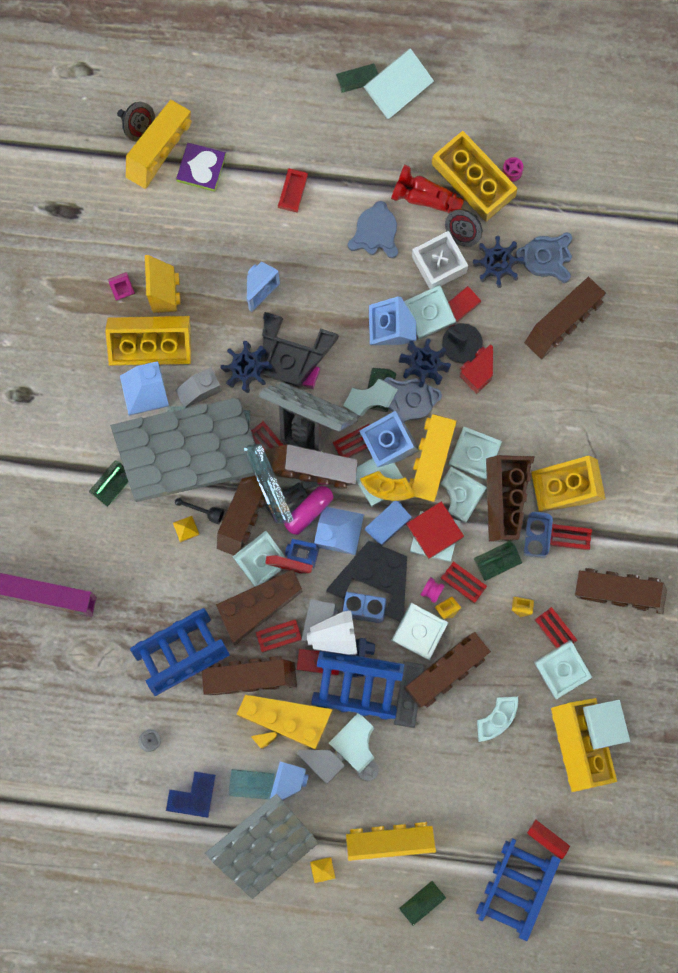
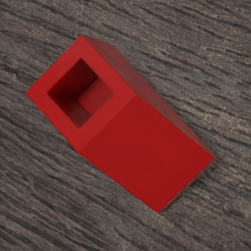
[460,344,493,394]

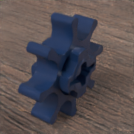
[473,236,524,288]
[398,339,451,388]
[220,341,273,393]

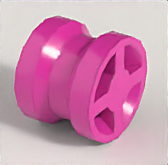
[502,157,523,182]
[420,577,445,603]

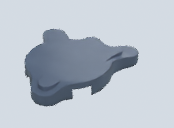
[348,201,398,258]
[516,232,572,283]
[383,377,442,423]

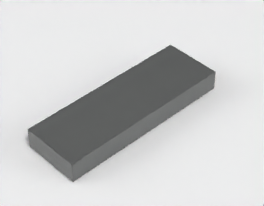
[394,661,424,728]

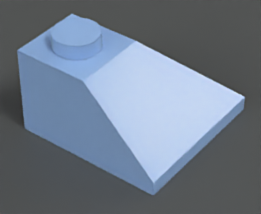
[247,261,280,312]
[369,296,416,345]
[120,361,169,416]
[360,411,420,468]
[314,507,364,555]
[270,761,309,801]

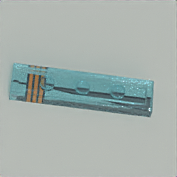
[244,444,294,523]

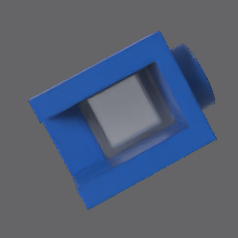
[285,539,319,568]

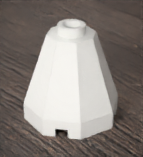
[307,611,357,655]

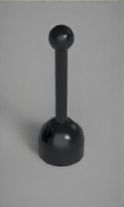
[175,498,224,525]

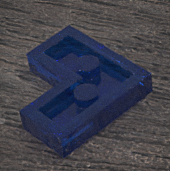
[166,771,216,818]

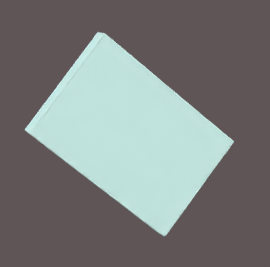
[363,49,434,119]

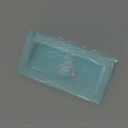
[229,769,274,800]

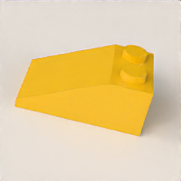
[145,255,181,313]
[531,456,606,512]

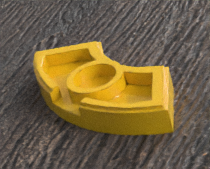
[360,471,415,501]

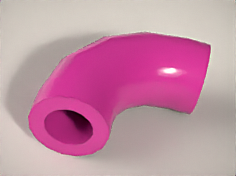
[284,486,333,535]

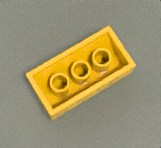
[105,316,191,365]
[551,698,617,792]
[346,822,436,861]

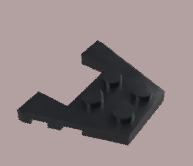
[260,312,339,387]
[326,541,407,622]

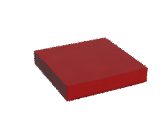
[406,501,464,559]

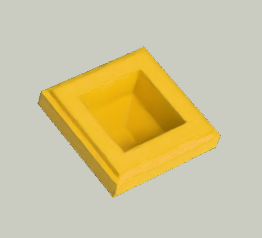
[173,516,200,542]
[434,597,461,619]
[512,597,534,617]
[310,857,336,883]

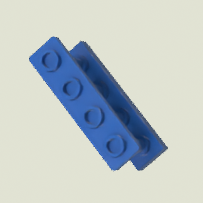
[130,608,230,696]
[311,651,404,720]
[476,838,561,941]

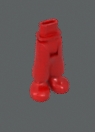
[391,164,464,213]

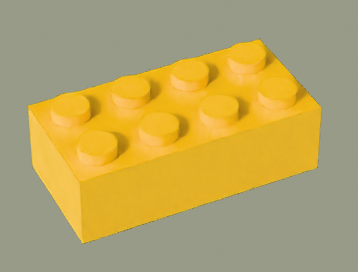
[432,131,518,222]

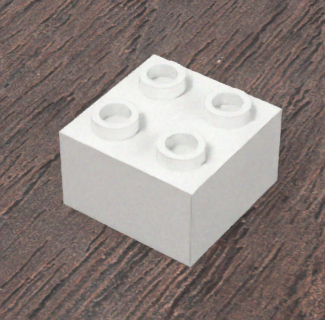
[412,231,468,289]

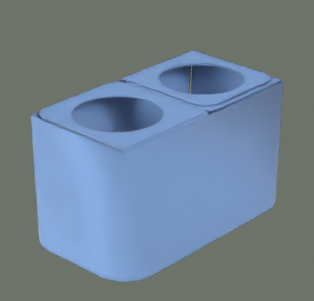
[365,501,412,546]
[524,512,553,558]
[342,592,387,623]

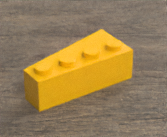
[125,99,192,189]
[409,414,457,502]
[237,695,333,750]

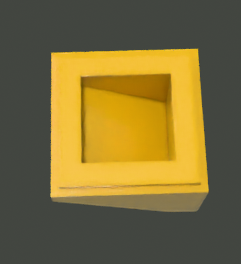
[251,732,278,749]

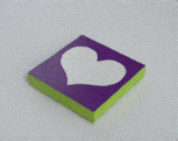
[176,142,226,192]

